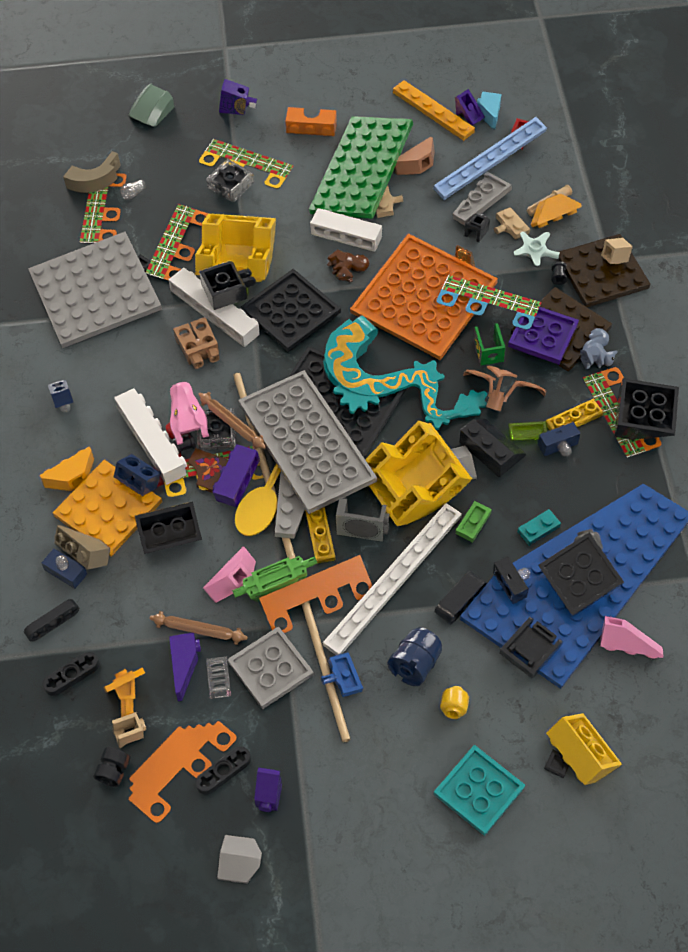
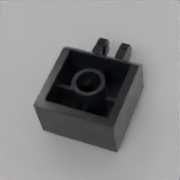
[199,261,256,310]

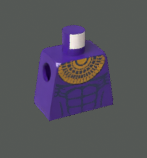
[219,79,257,115]

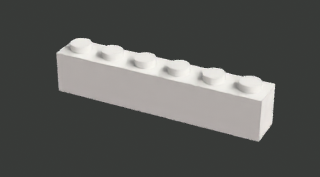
[169,268,260,347]
[114,388,187,485]

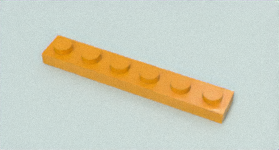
[393,80,475,141]

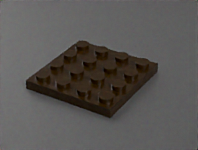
[558,234,651,307]
[511,287,612,372]

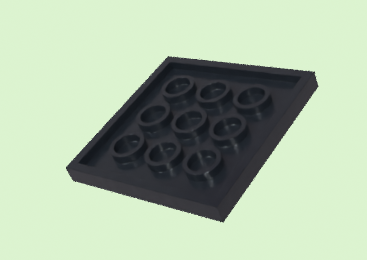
[241,269,341,352]

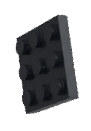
[538,532,624,617]

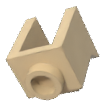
[112,712,146,749]

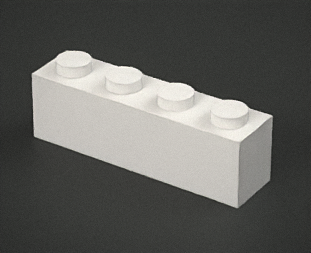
[310,208,382,252]

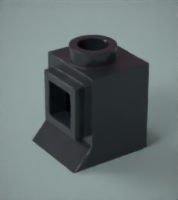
[464,213,490,242]

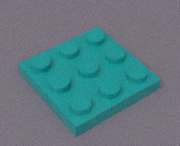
[433,745,526,836]

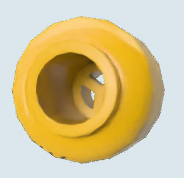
[440,686,469,719]

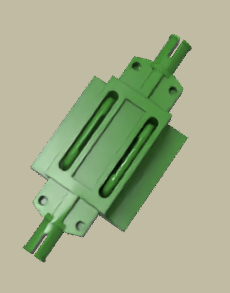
[232,556,318,602]

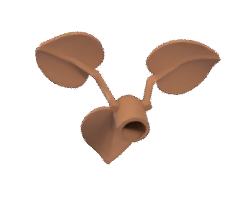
[463,366,546,411]

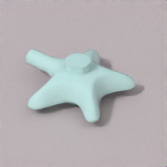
[514,232,560,267]

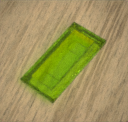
[508,421,547,441]

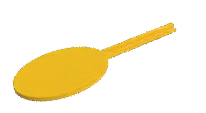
[235,464,281,536]

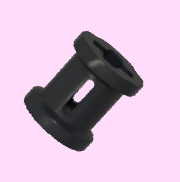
[551,261,567,285]
[173,433,196,455]

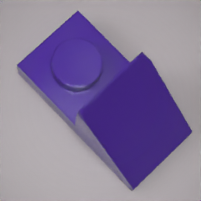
[455,89,485,125]

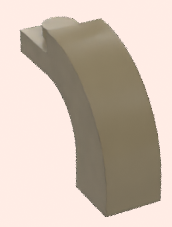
[63,151,121,193]

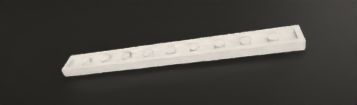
[323,503,462,655]

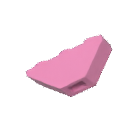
[203,547,256,603]

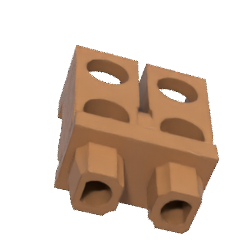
[173,317,220,369]

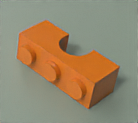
[285,107,337,136]

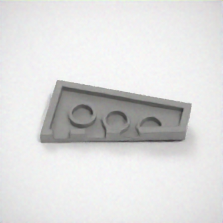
[453,172,512,225]
[275,471,306,539]

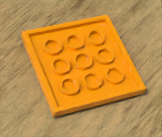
[53,459,162,557]

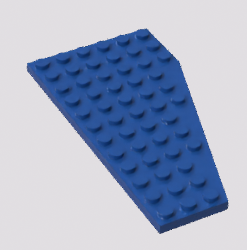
[460,484,688,689]

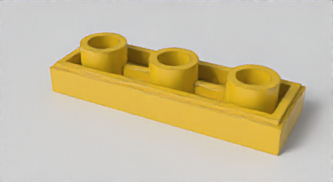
[545,399,603,430]
[305,507,336,563]

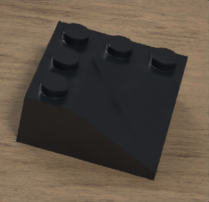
[614,378,679,440]

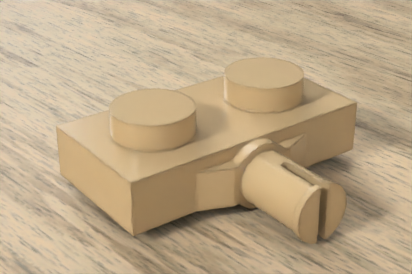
[376,186,403,218]
[494,207,530,240]

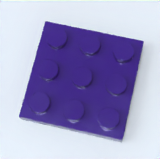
[508,307,579,365]

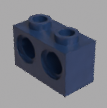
[113,454,161,496]

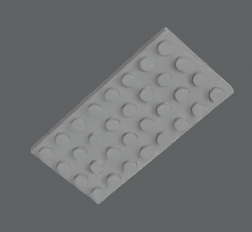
[238,370,377,514]

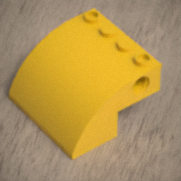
[195,213,276,282]
[365,421,472,526]

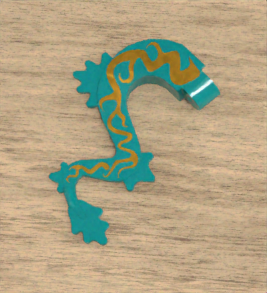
[323,316,487,430]

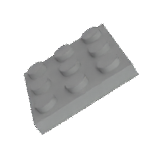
[227,626,314,710]

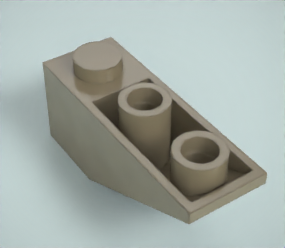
[54,525,110,569]

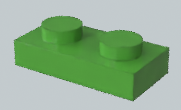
[455,501,492,543]

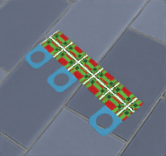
[437,275,542,329]

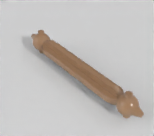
[198,392,266,449]
[150,611,248,645]

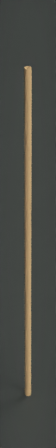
[233,373,350,742]

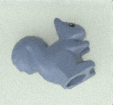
[580,328,617,369]

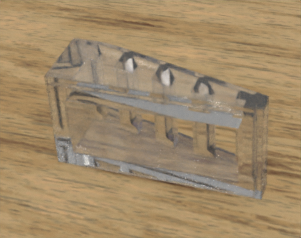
[206,656,231,699]

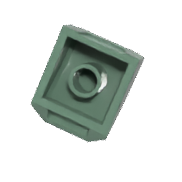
[129,84,174,127]

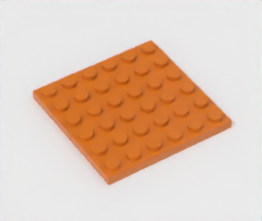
[350,233,498,360]

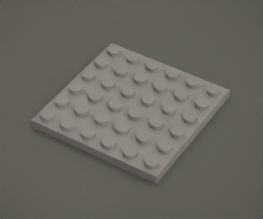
[28,232,162,348]

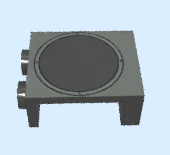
[336,498,390,542]

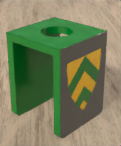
[473,323,505,366]

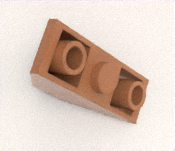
[394,137,435,175]

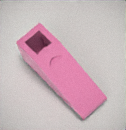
[600,616,663,659]

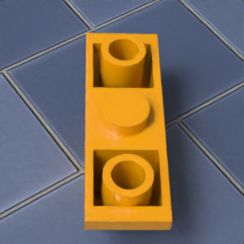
[531,193,582,228]
[40,447,94,491]

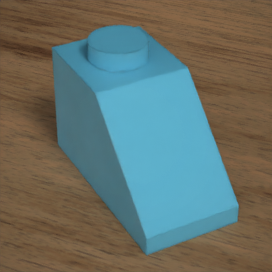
[477,92,501,129]

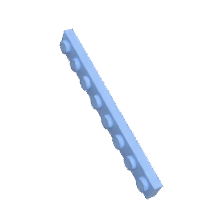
[433,117,547,200]

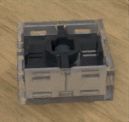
[206,159,254,202]
[197,408,236,450]

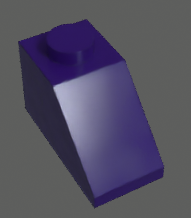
[254,767,282,812]

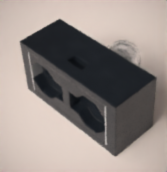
[493,557,531,604]

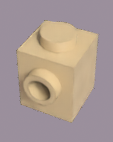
[601,238,633,264]

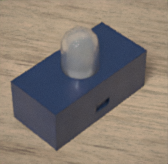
[48,379,73,413]
[538,422,580,457]
[41,548,87,589]

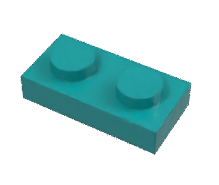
[517,509,561,546]

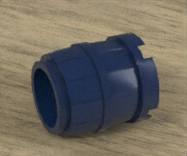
[387,627,442,686]

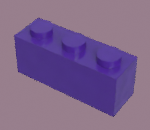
[212,444,260,508]

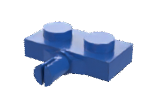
[321,652,363,697]

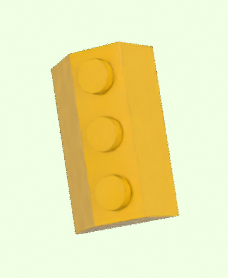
[546,713,622,785]

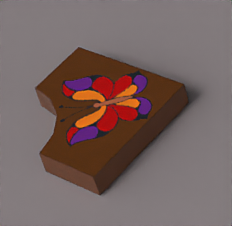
[187,448,228,493]

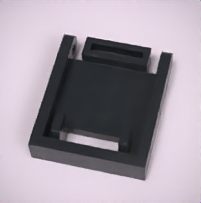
[499,617,563,678]

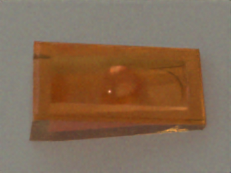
[455,245,475,267]

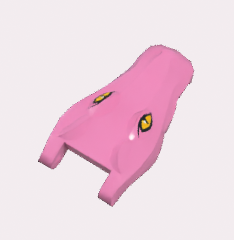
[170,382,209,445]

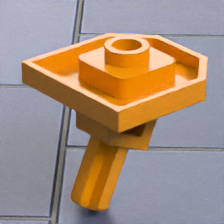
[103,667,145,717]

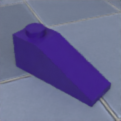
[169,633,201,701]

